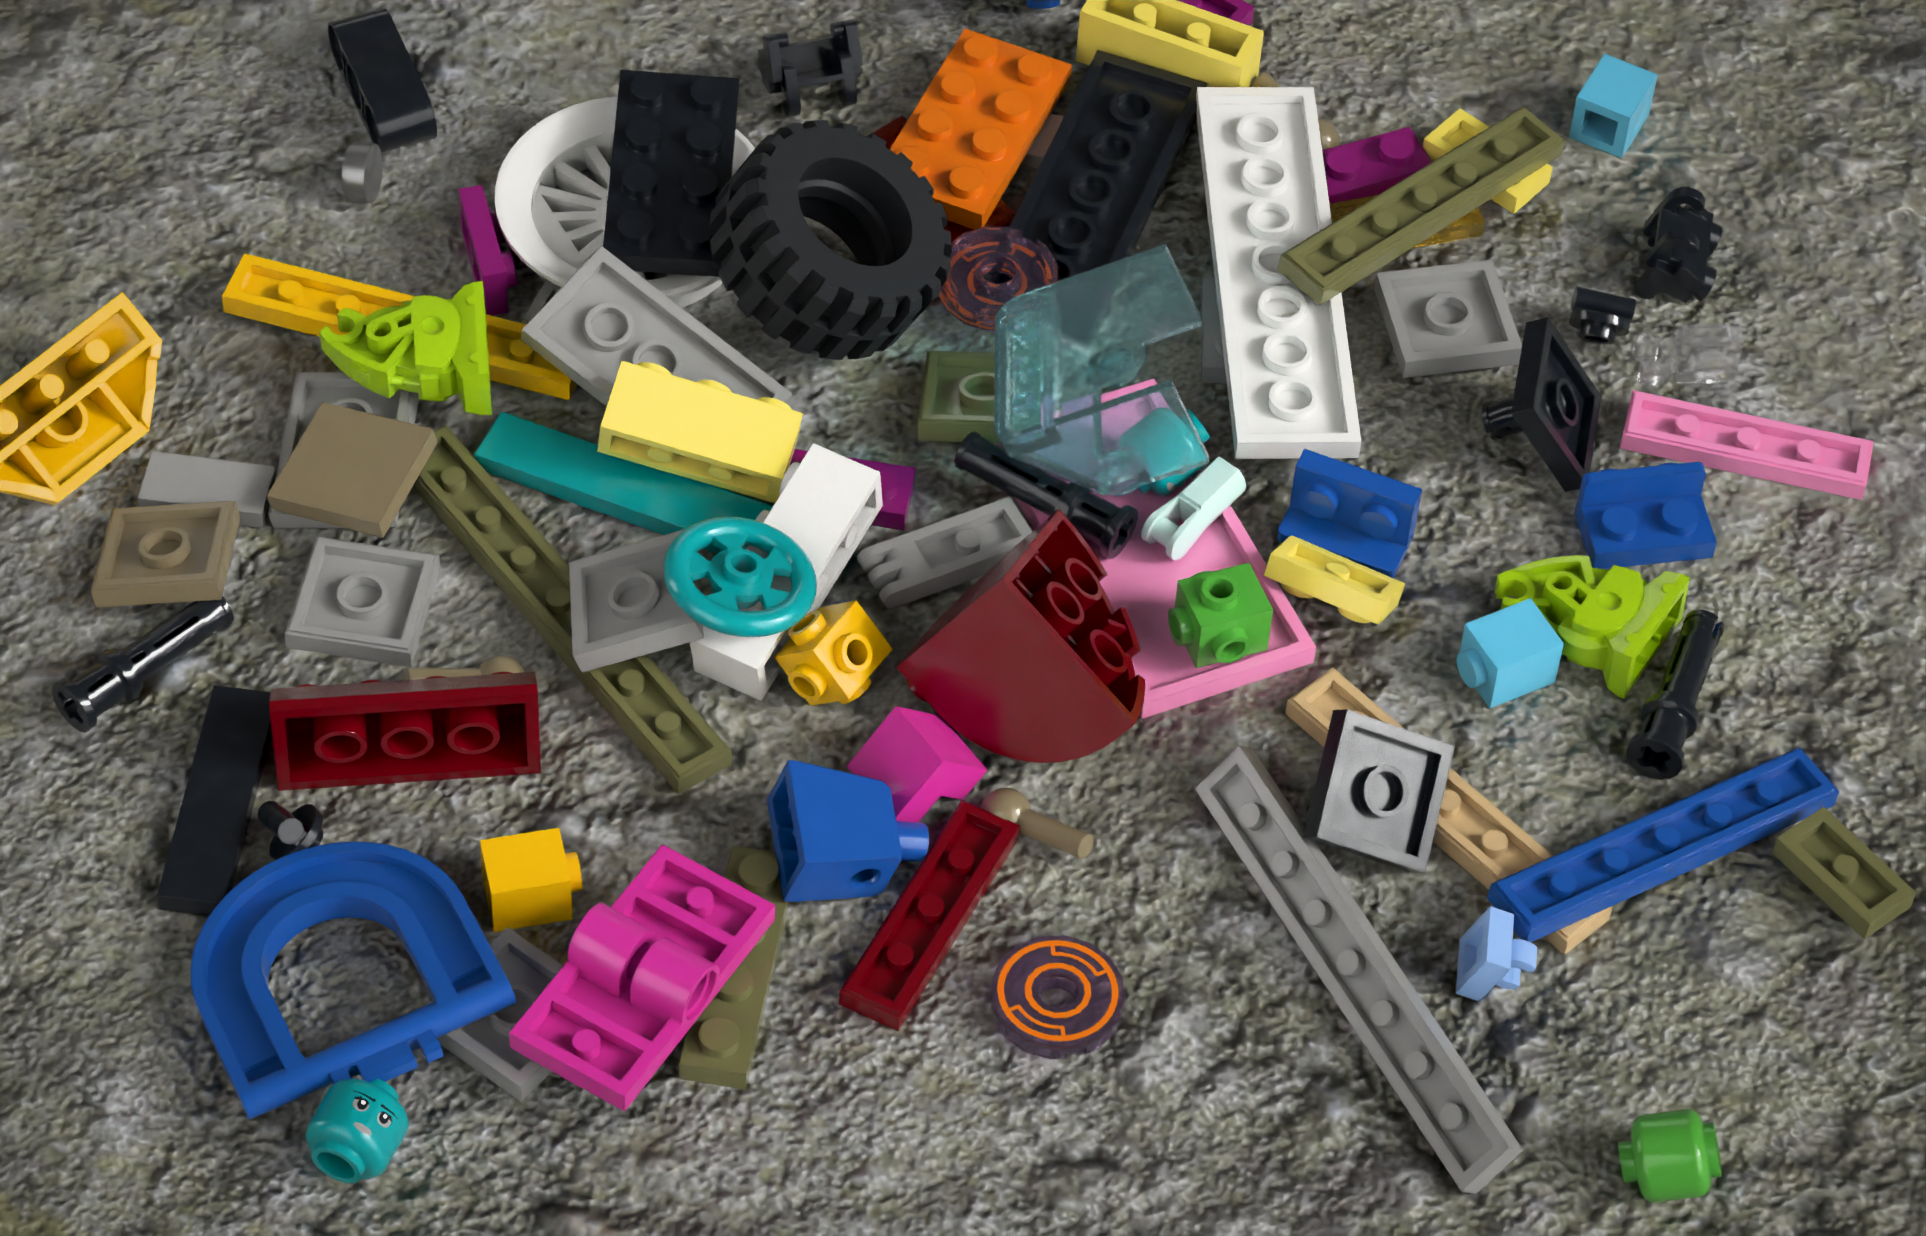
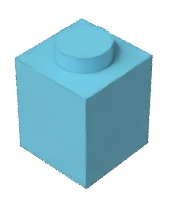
[1569,53,1658,159]
[1456,598,1564,708]

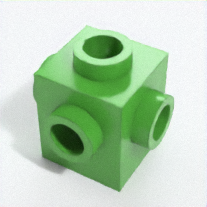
[1168,563,1273,668]

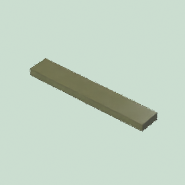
[1277,106,1566,306]

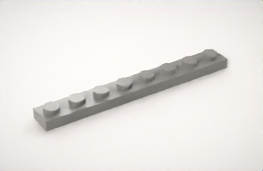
[1195,745,1523,1194]

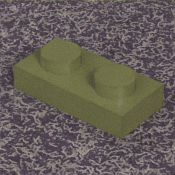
[1773,806,1916,940]

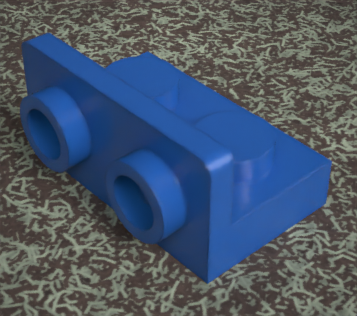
[1277,448,1422,578]
[1575,462,1717,569]

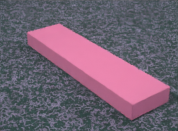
[1620,390,1874,500]

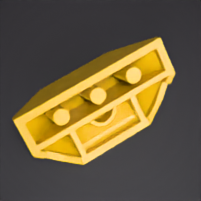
[0,292,162,505]

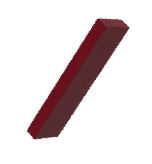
[839,800,1020,1031]

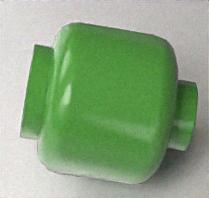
[1618,1109,1722,1203]

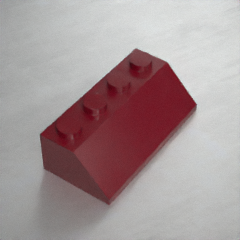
[269,672,541,791]

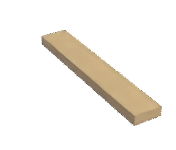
[1285,667,1613,955]

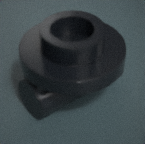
[1569,286,1636,345]
[258,801,323,860]

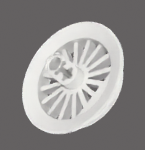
[494,96,755,308]

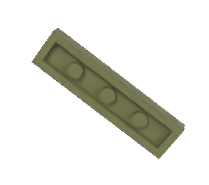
[679,846,790,1090]

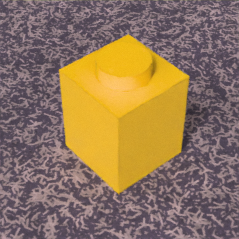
[480,827,583,933]

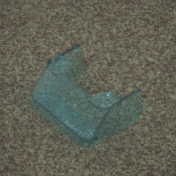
[994,244,1210,496]

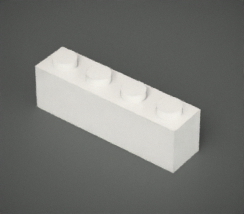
[689,443,883,701]

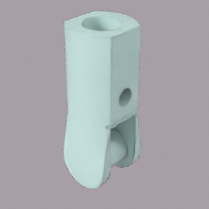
[1141,457,1246,560]

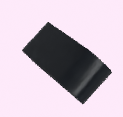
[328,8,437,153]

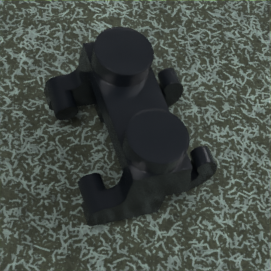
[758,19,863,117]
[1634,187,1722,303]

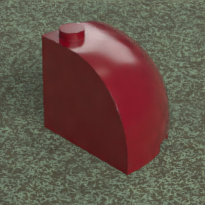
[896,509,1145,763]

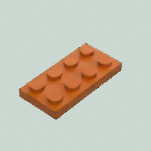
[889,28,1072,232]

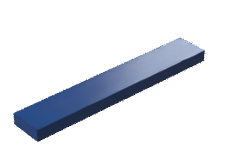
[1487,747,1839,942]

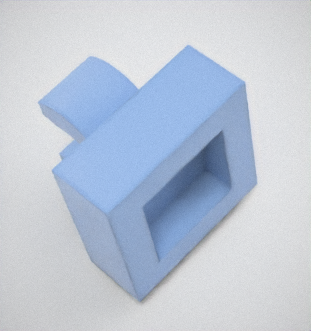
[1456,906,1537,1002]

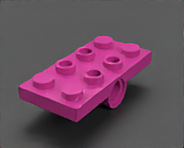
[509,844,775,1112]

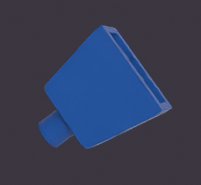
[766,760,929,902]

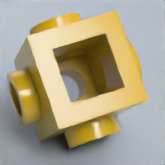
[774,600,893,706]

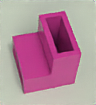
[847,706,988,822]

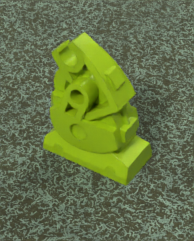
[319,281,492,415]
[1495,555,1691,699]

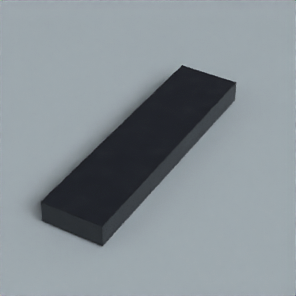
[157,685,272,915]

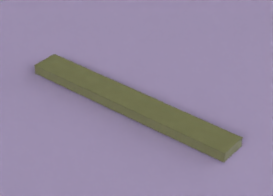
[413,425,732,794]

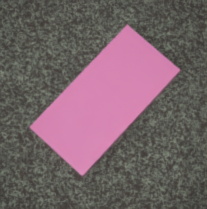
[994,379,1316,719]

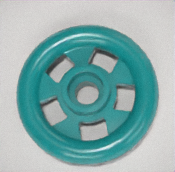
[663,517,817,637]

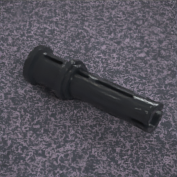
[954,431,1138,559]
[51,596,234,733]
[1626,610,1724,780]

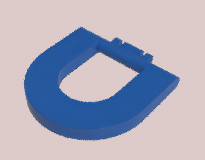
[191,842,517,1120]

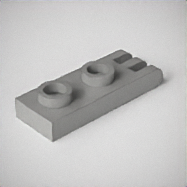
[857,496,1032,608]

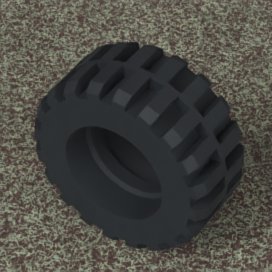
[709,120,952,360]

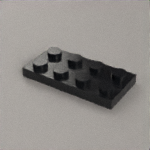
[603,70,739,277]

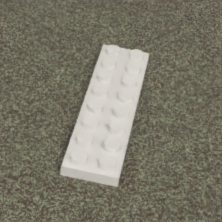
[1196,87,1361,459]

